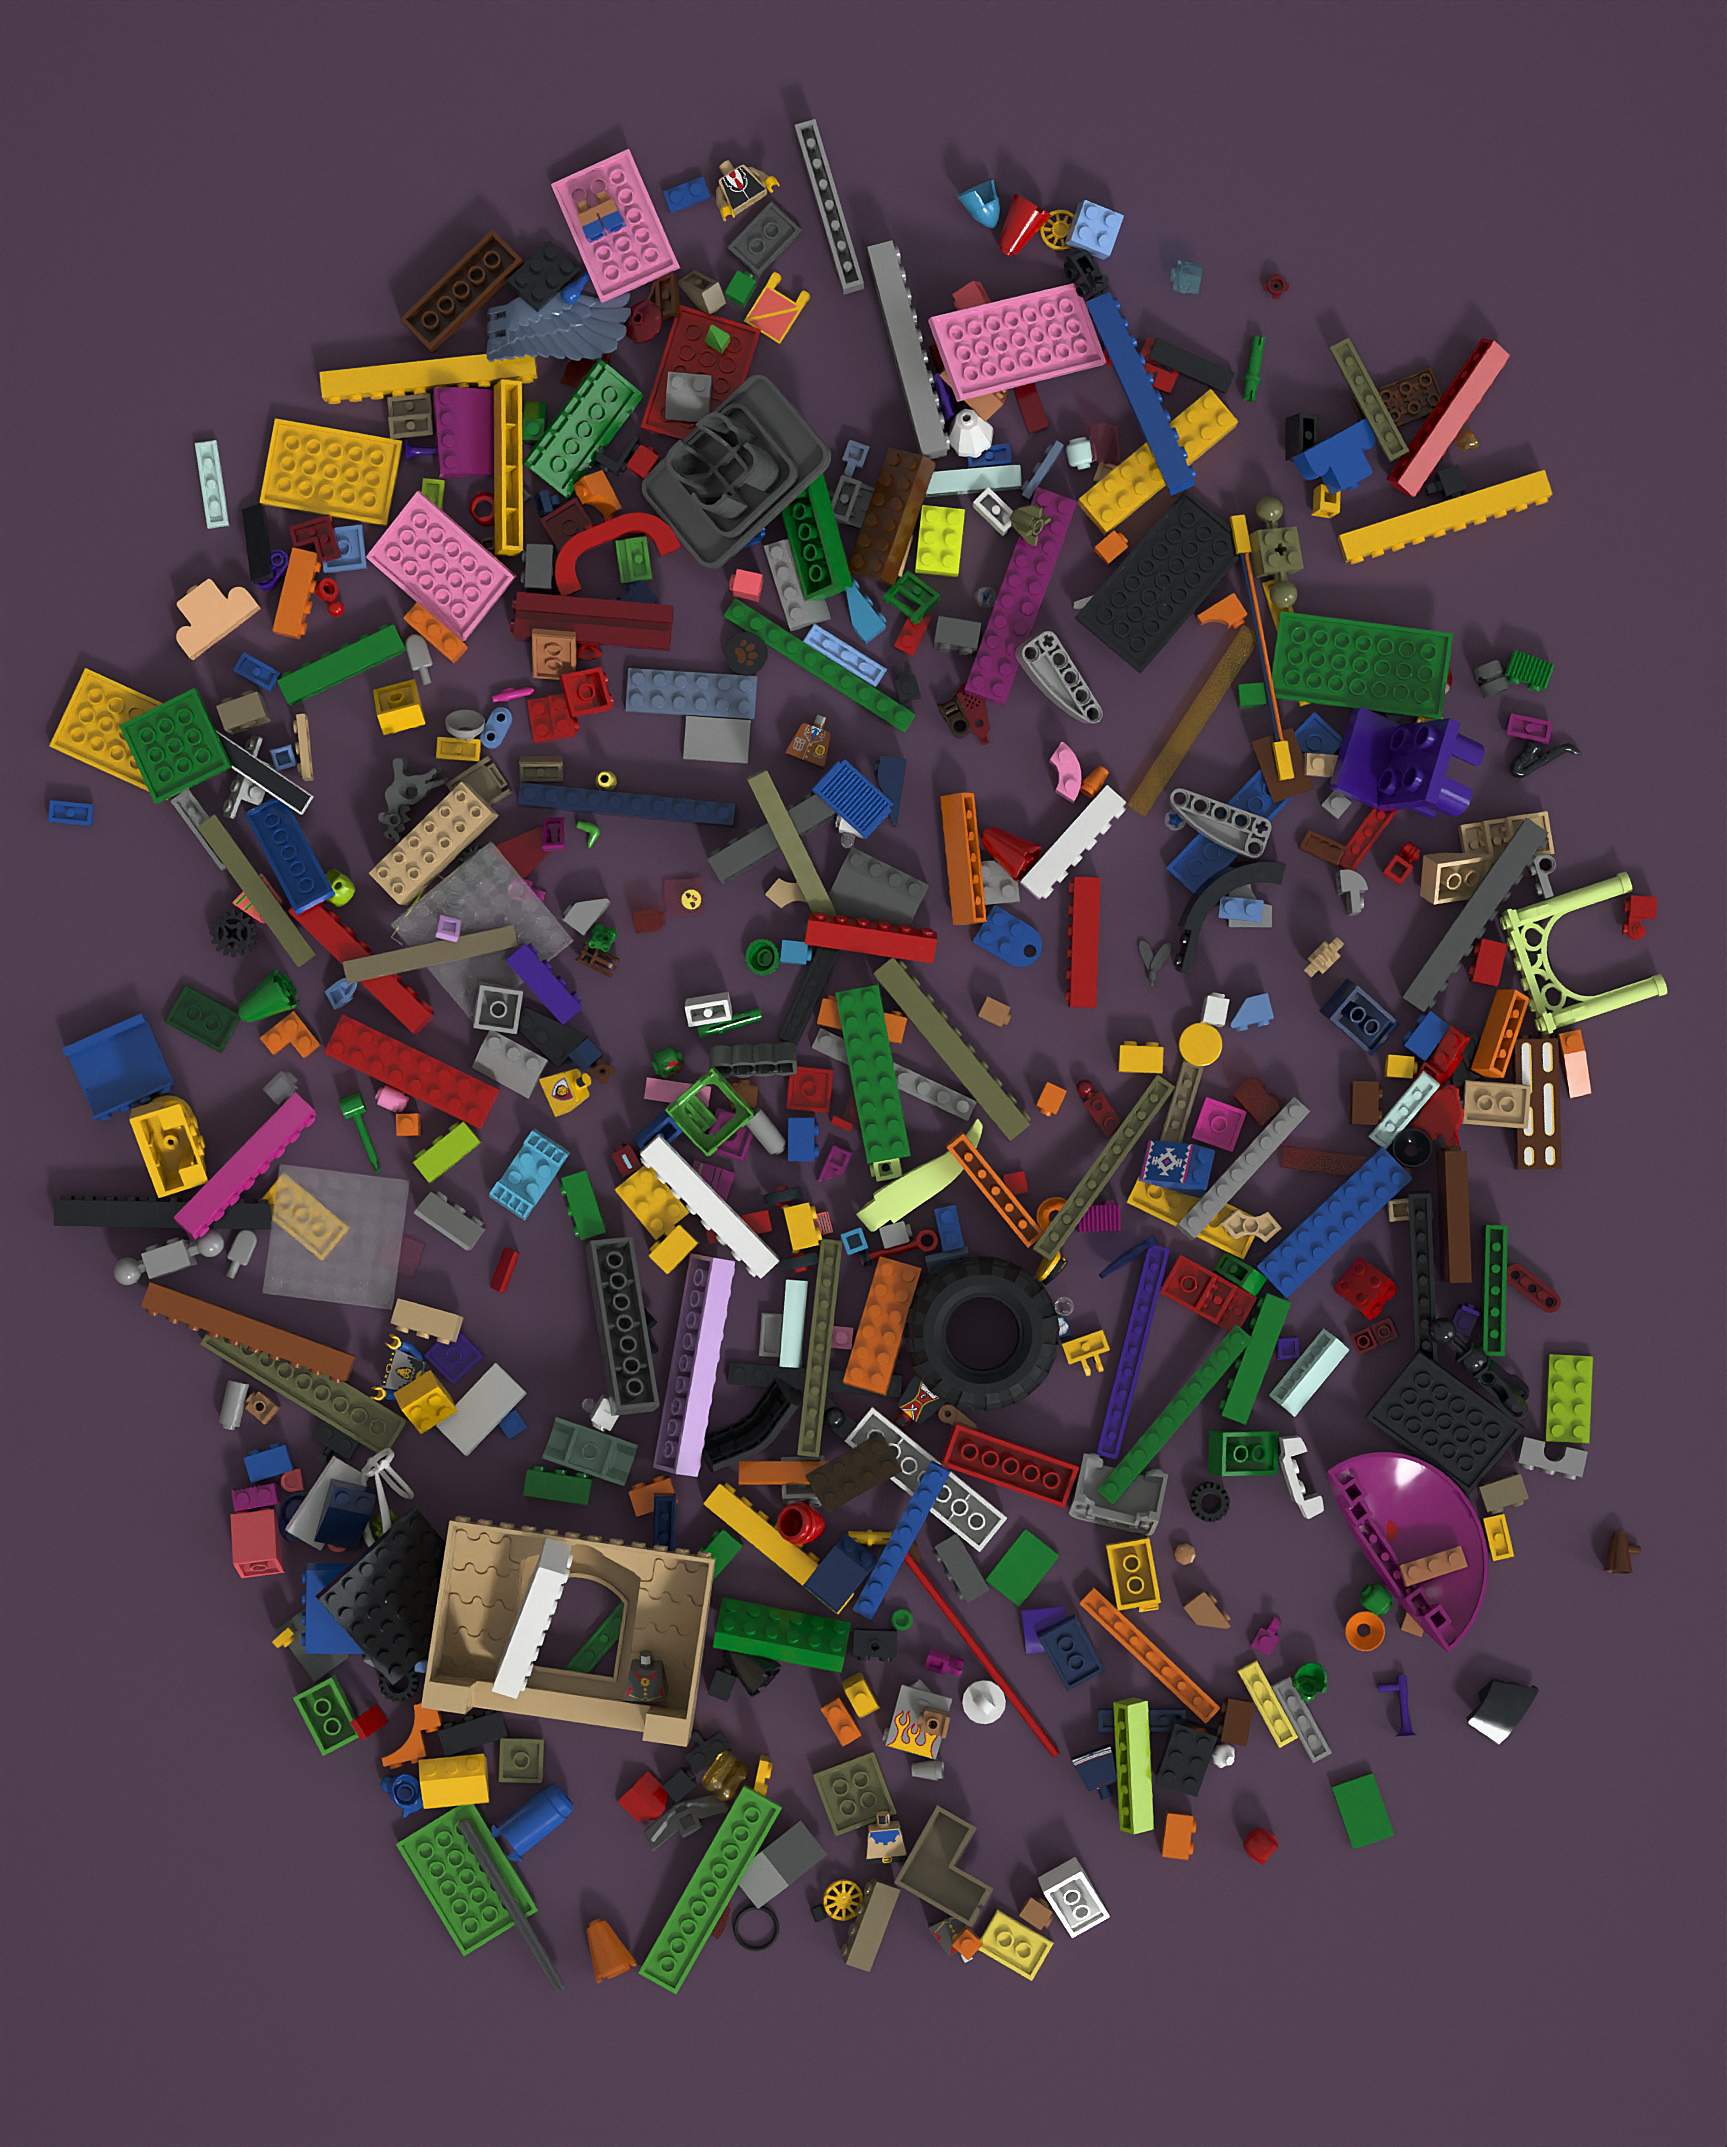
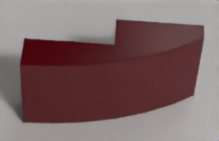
[1349,1316,1399,1355]

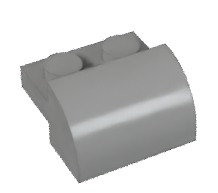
[1335,870,1368,916]

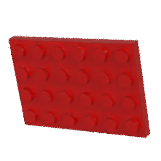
[641,305,761,441]

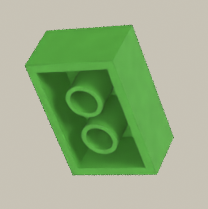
[293,1675,359,1756]

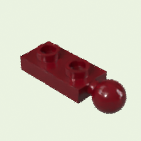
[1076,1079,1123,1138]

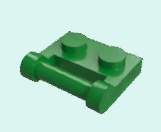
[883,571,940,625]

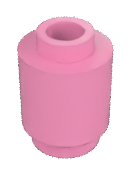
[375,1085,409,1113]

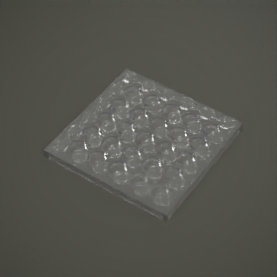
[390,841,574,1022]
[263,1164,410,1310]

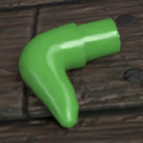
[577,820,600,848]

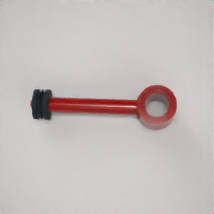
[858,1230,939,1268]

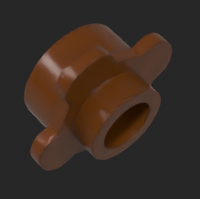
[589,1058,615,1084]

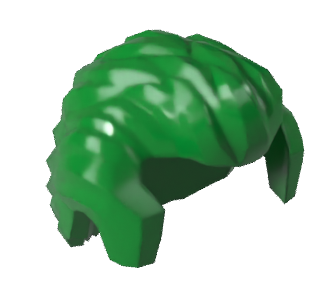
[1292,1662,1328,1702]

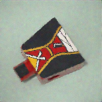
[895,1374,946,1428]

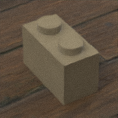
[1476,1473,1529,1514]

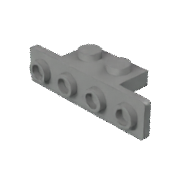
[223,735,275,819]

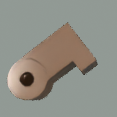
[938,1404,977,1428]

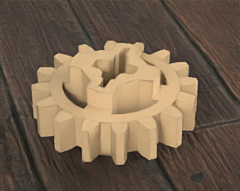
[1304,937,1344,977]

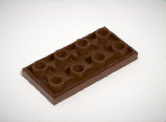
[1351,367,1443,428]

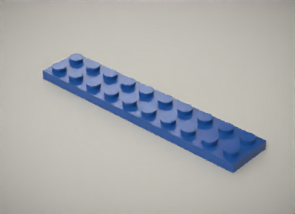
[1166,712,1343,894]

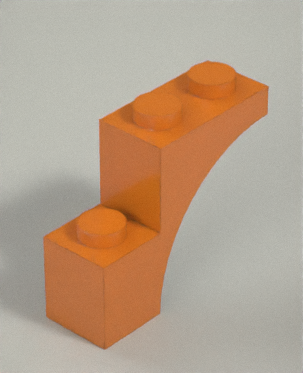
[382,1701,443,1769]

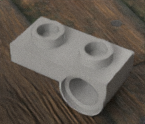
[1528,855,1556,900]

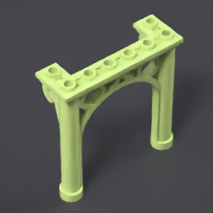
[1499,871,1667,1035]

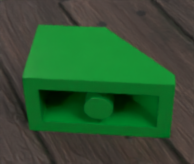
[522,401,547,445]
[1214,1251,1267,1297]

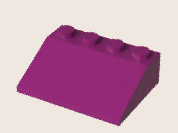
[432,387,494,479]

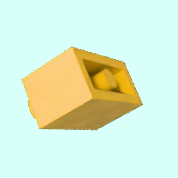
[1118,1041,1164,1074]

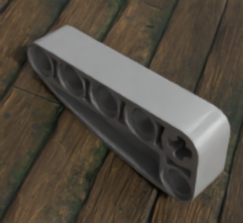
[1015,631,1103,723]
[1169,788,1271,859]

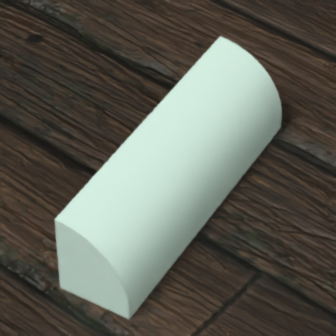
[780,1279,808,1368]
[1269,1328,1349,1417]

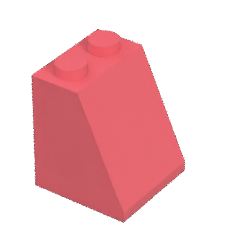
[230,1508,284,1578]

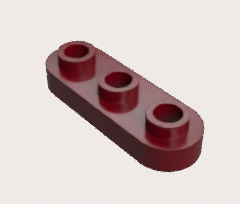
[1507,1264,1561,1313]

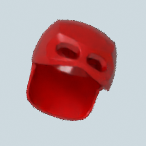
[1243,1827,1278,1865]

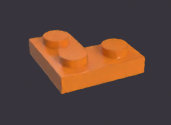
[260,1011,321,1059]

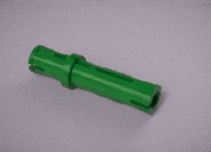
[1242,336,1266,402]
[697,1007,763,1038]

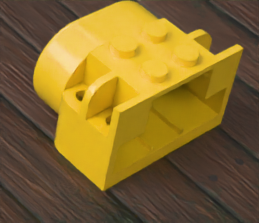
[129,1095,209,1198]

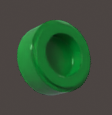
[891,1608,913,1631]

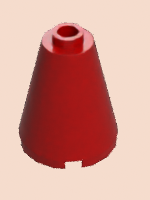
[998,193,1051,256]
[980,826,1042,882]

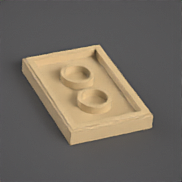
[1462,1080,1531,1129]

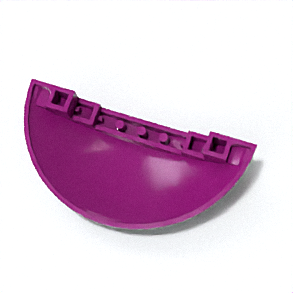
[1326,1452,1488,1653]

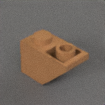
[1182,1590,1231,1629]

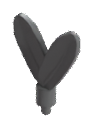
[1139,940,1171,986]

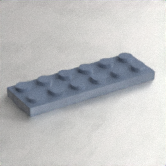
[625,668,758,720]

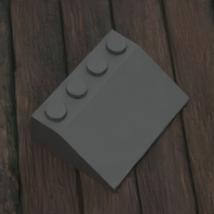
[828,847,929,926]

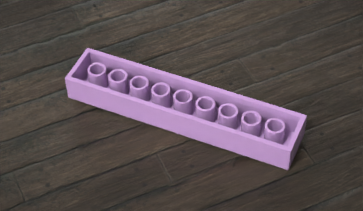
[653,1253,735,1477]

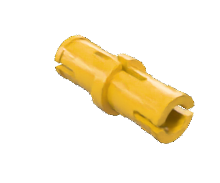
[848,1529,892,1547]

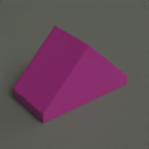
[542,817,566,852]

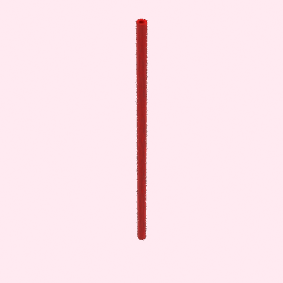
[904,1552,1060,1758]

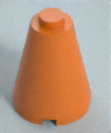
[586,1918,637,1983]

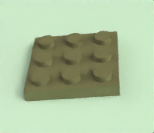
[813,1751,897,1836]

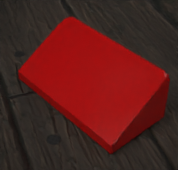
[490,1247,520,1293]

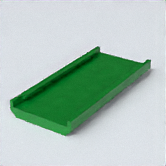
[522,359,644,499]

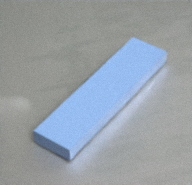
[803,624,887,688]

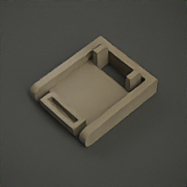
[446,756,513,806]

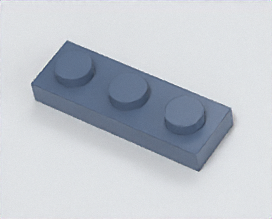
[1020,441,1064,503]

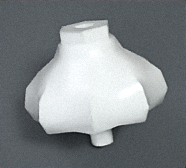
[1212,1742,1235,1768]

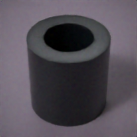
[810,1904,828,1922]

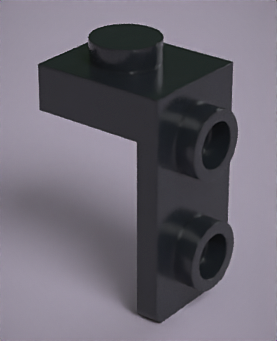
[595,435,641,477]

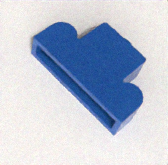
[1292,418,1375,494]

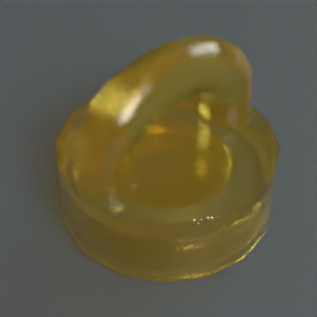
[1457,429,1479,451]

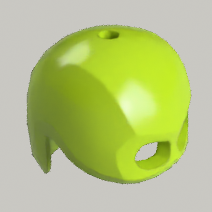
[325,869,355,907]

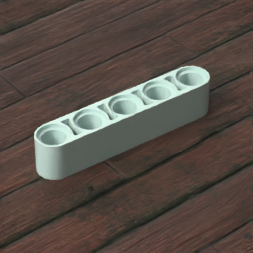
[925,465,1022,497]

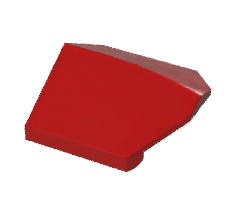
[617,1770,668,1822]

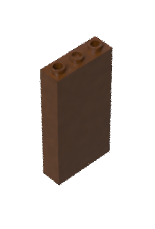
[1436,1147,1472,1283]

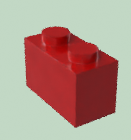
[1467,939,1507,988]

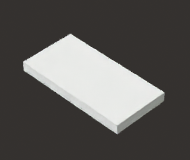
[436,1363,527,1456]
[285,1456,369,1551]

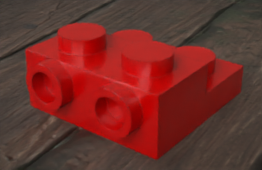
[559,667,613,718]
[527,693,580,744]

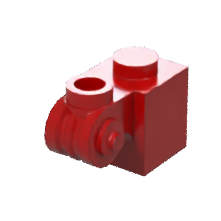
[1381,841,1421,886]
[1622,895,1657,940]

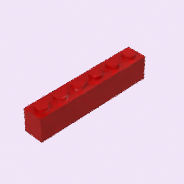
[1065,877,1100,1009]
[805,911,937,963]

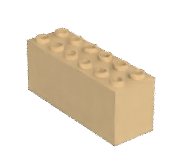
[369,782,499,906]

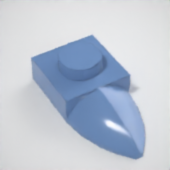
[324,978,357,1010]

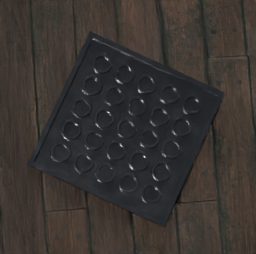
[315,1506,446,1685]

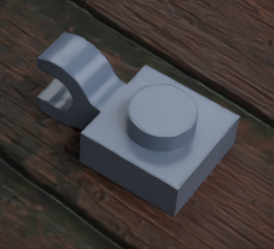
[842,440,870,478]

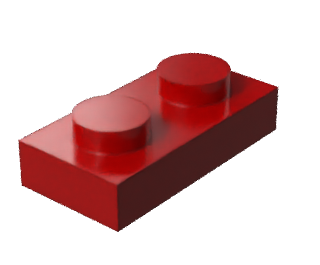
[893,608,932,657]

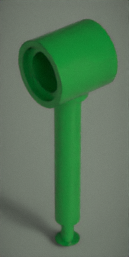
[339,1092,382,1173]

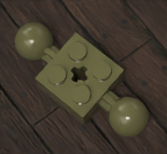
[1249,496,1304,608]

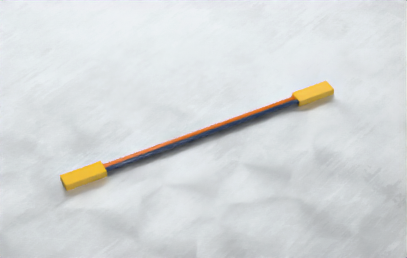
[1230,515,1294,781]

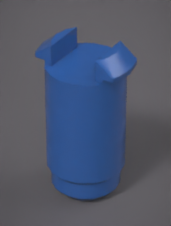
[491,1784,574,1862]

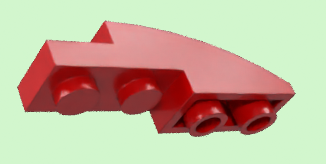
[1410,1025,1470,1109]

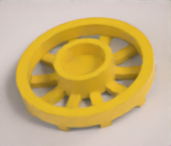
[1040,210,1074,251]
[823,1879,863,1921]

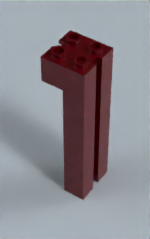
[510,592,674,651]

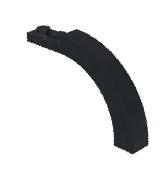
[1174,859,1287,974]

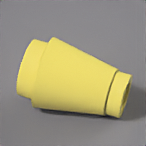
[595,771,617,791]

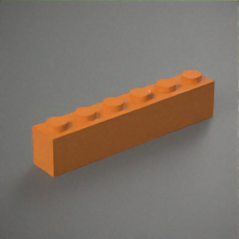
[940,793,987,925]
[945,1131,1044,1248]

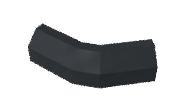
[702,1378,803,1472]

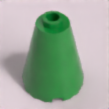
[237,969,300,1023]

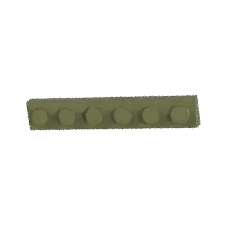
[1329,338,1409,462]

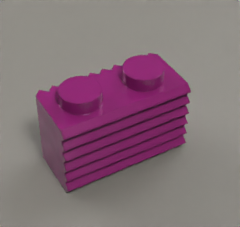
[1076,1200,1121,1232]
[231,1481,281,1511]

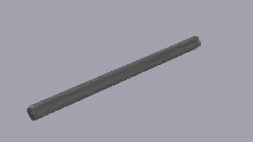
[458,1818,565,1993]

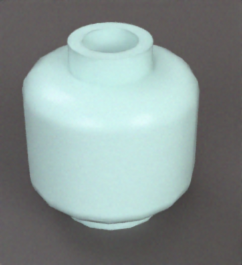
[1066,437,1096,470]

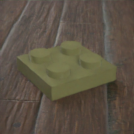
[499,1737,544,1783]

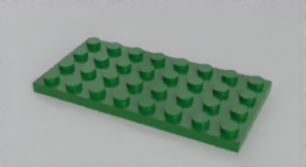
[1272,611,1453,720]

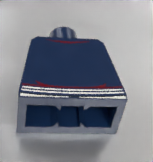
[1071,1744,1117,1800]

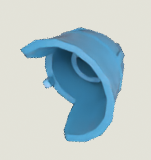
[956,179,1000,228]

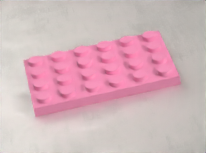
[551,149,680,303]
[366,491,516,642]

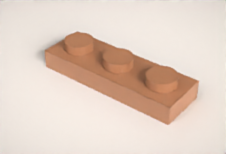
[1398,1546,1468,1587]

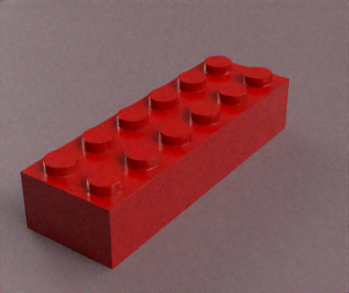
[940,1420,1079,1508]

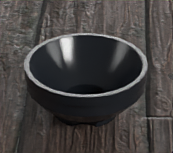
[1392,1128,1432,1168]

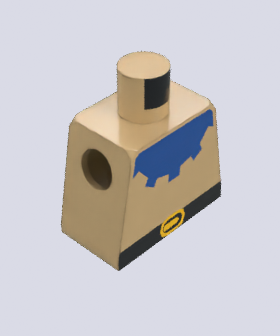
[866,1811,908,1865]

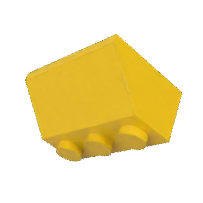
[419,1754,489,1809]

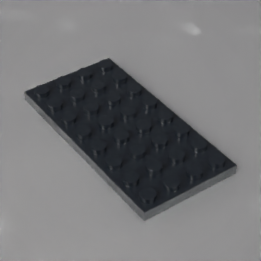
[1074,489,1241,674]

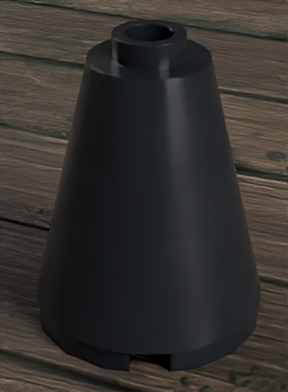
[722,1650,782,1697]

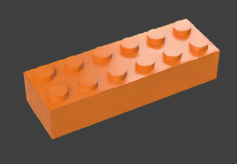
[843,1257,922,1396]

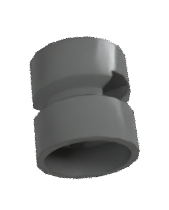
[1473,660,1510,698]

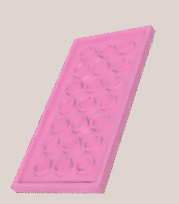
[928,283,1106,402]

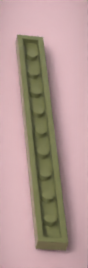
[1033,1075,1175,1262]
[797,1239,843,1458]

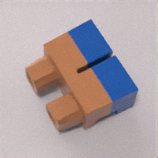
[577,191,627,243]

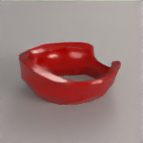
[469,492,495,527]

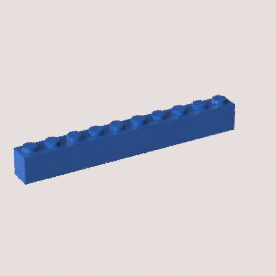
[1086,292,1196,496]

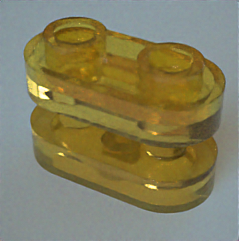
[702,1750,748,1801]

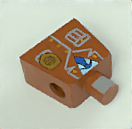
[785,714,831,769]

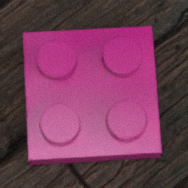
[1191,1097,1247,1152]

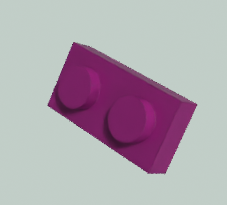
[1505,713,1553,744]

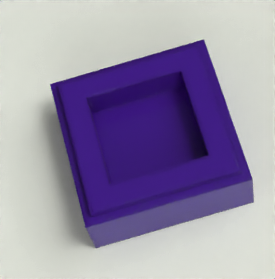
[1276,1336,1300,1360]

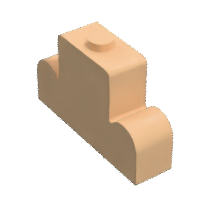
[176,579,261,660]

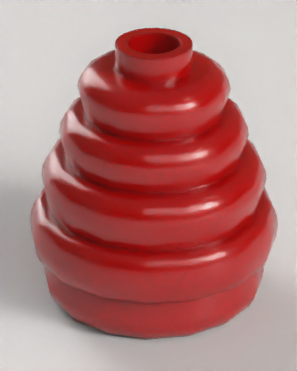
[777,1502,825,1545]

